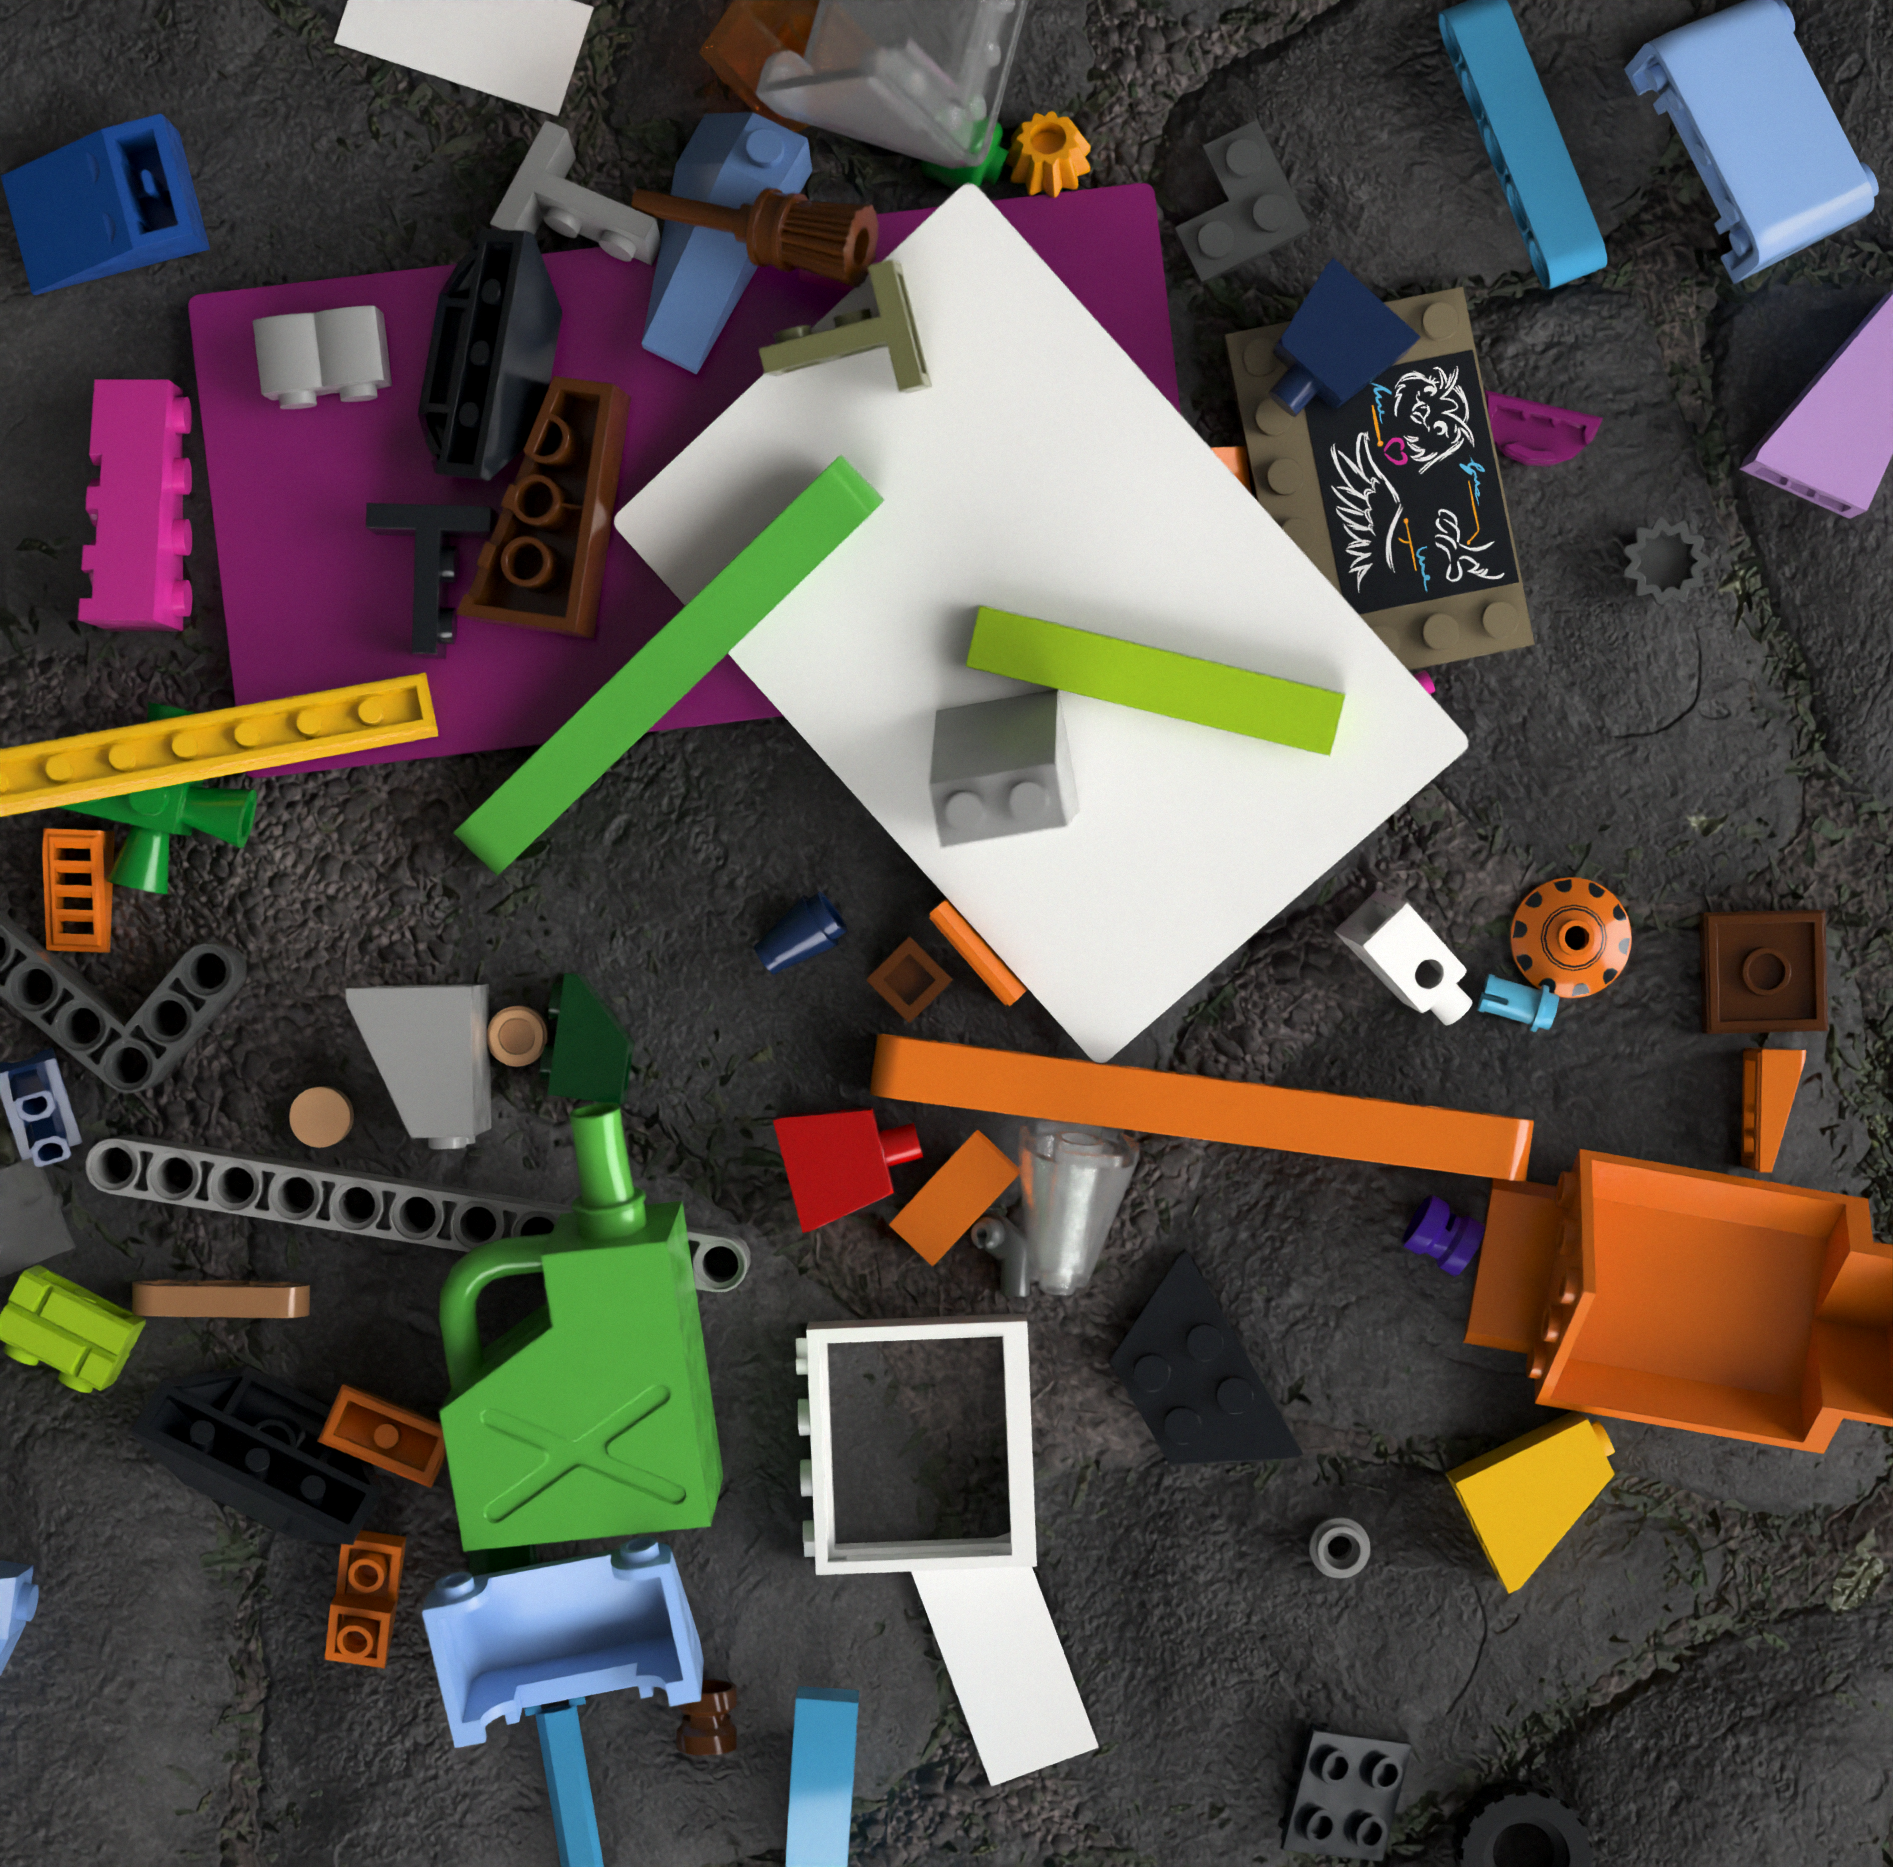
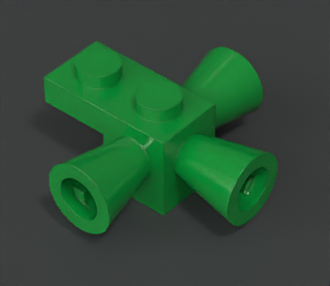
[56,702,257,894]

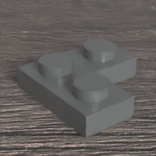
[1173,119,1311,287]

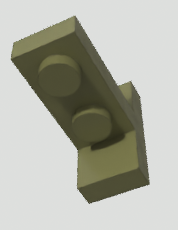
[759,259,932,393]

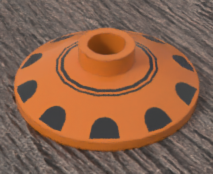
[1510,877,1632,998]

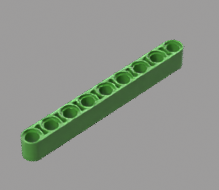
[453,455,884,876]

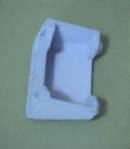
[1624,0,1879,284]
[422,1536,704,1748]

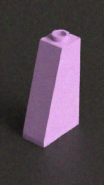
[1740,290,1893,519]

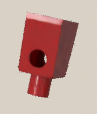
[773,1107,923,1233]

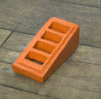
[42,828,115,953]
[1741,1047,1806,1173]

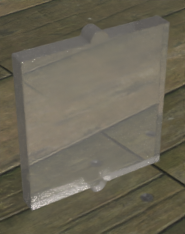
[0,1158,75,1278]

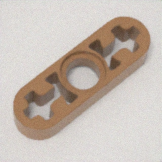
[132,1279,310,1318]

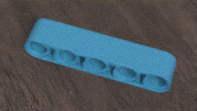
[1438,0,1607,290]

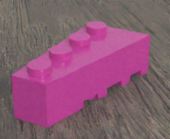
[78,379,192,631]

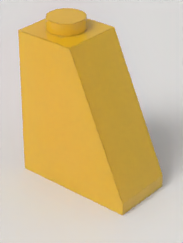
[1446,1411,1615,1594]

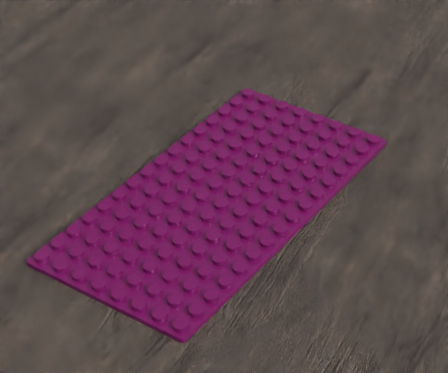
[188,183,1181,779]

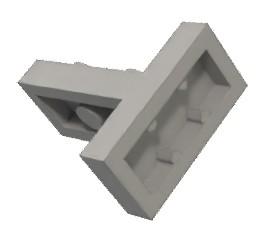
[490,120,661,266]

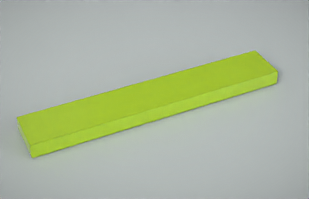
[965,605,1346,756]

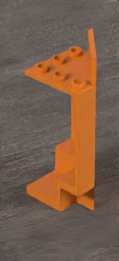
[1463,1149,1893,1454]

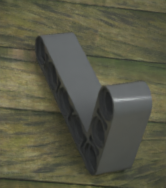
[0,909,248,1093]

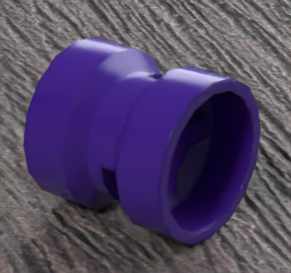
[1401,1194,1485,1277]

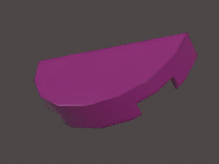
[1484,390,1603,467]

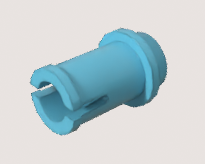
[1477,974,1559,1032]

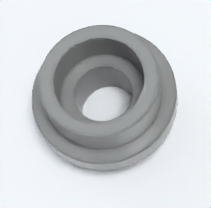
[1309,1516,1370,1578]

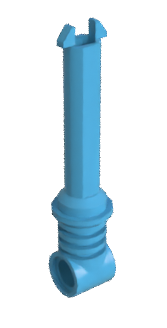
[525,1696,604,1867]

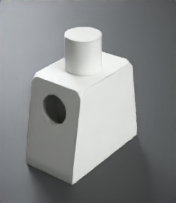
[1334,890,1472,1026]

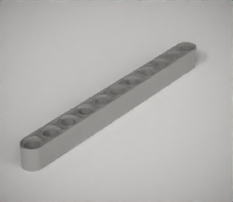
[85,1135,751,1292]

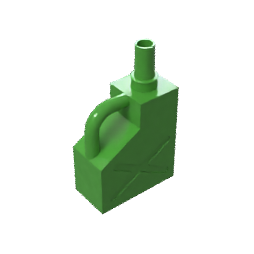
[439,1103,724,1551]

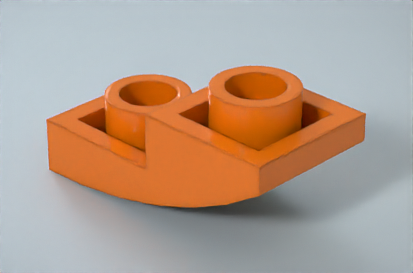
[889,1130,1022,1267]
[324,1530,407,1668]

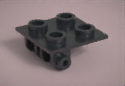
[1278,1720,1412,1862]

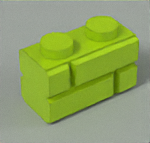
[0,1265,146,1393]

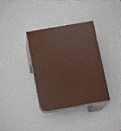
[866,936,953,1023]

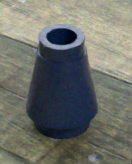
[754,892,847,975]

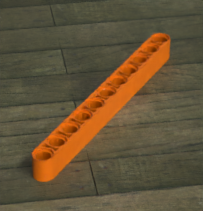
[869,1034,1534,1181]

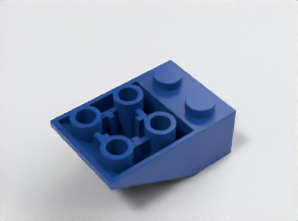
[1,113,210,295]

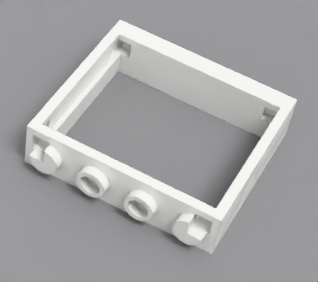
[796,1313,1037,1575]

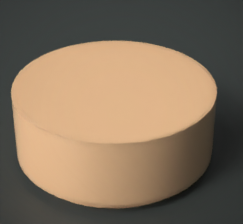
[487,1005,550,1067]
[289,1086,354,1148]

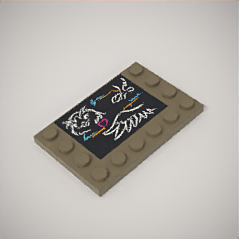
[1223,287,1535,671]

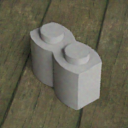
[253,306,392,409]

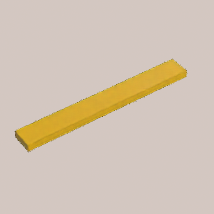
[0,672,438,817]

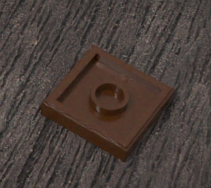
[1699,909,1828,1034]

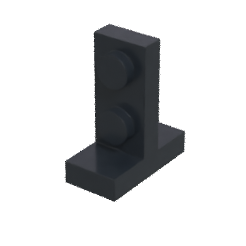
[366,503,499,659]

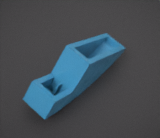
[786,1686,859,1867]

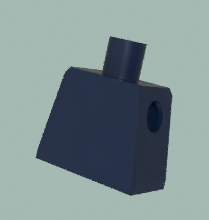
[1268,258,1421,417]

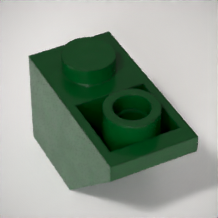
[540,972,635,1105]

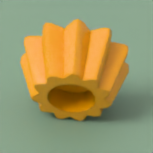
[1005,111,1091,198]

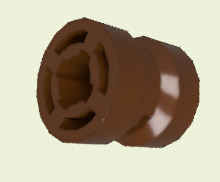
[676,1680,737,1755]

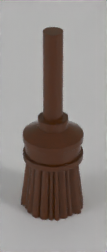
[631,187,879,288]

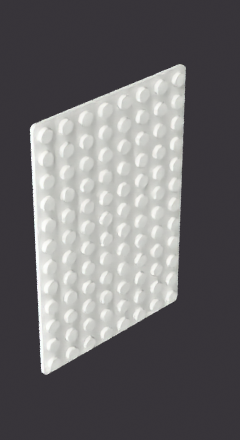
[614,184,1468,1063]

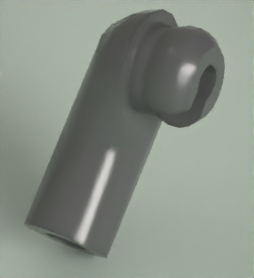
[970,1213,1031,1297]

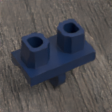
[0,1048,83,1167]

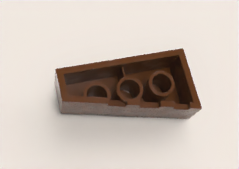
[456,376,631,639]

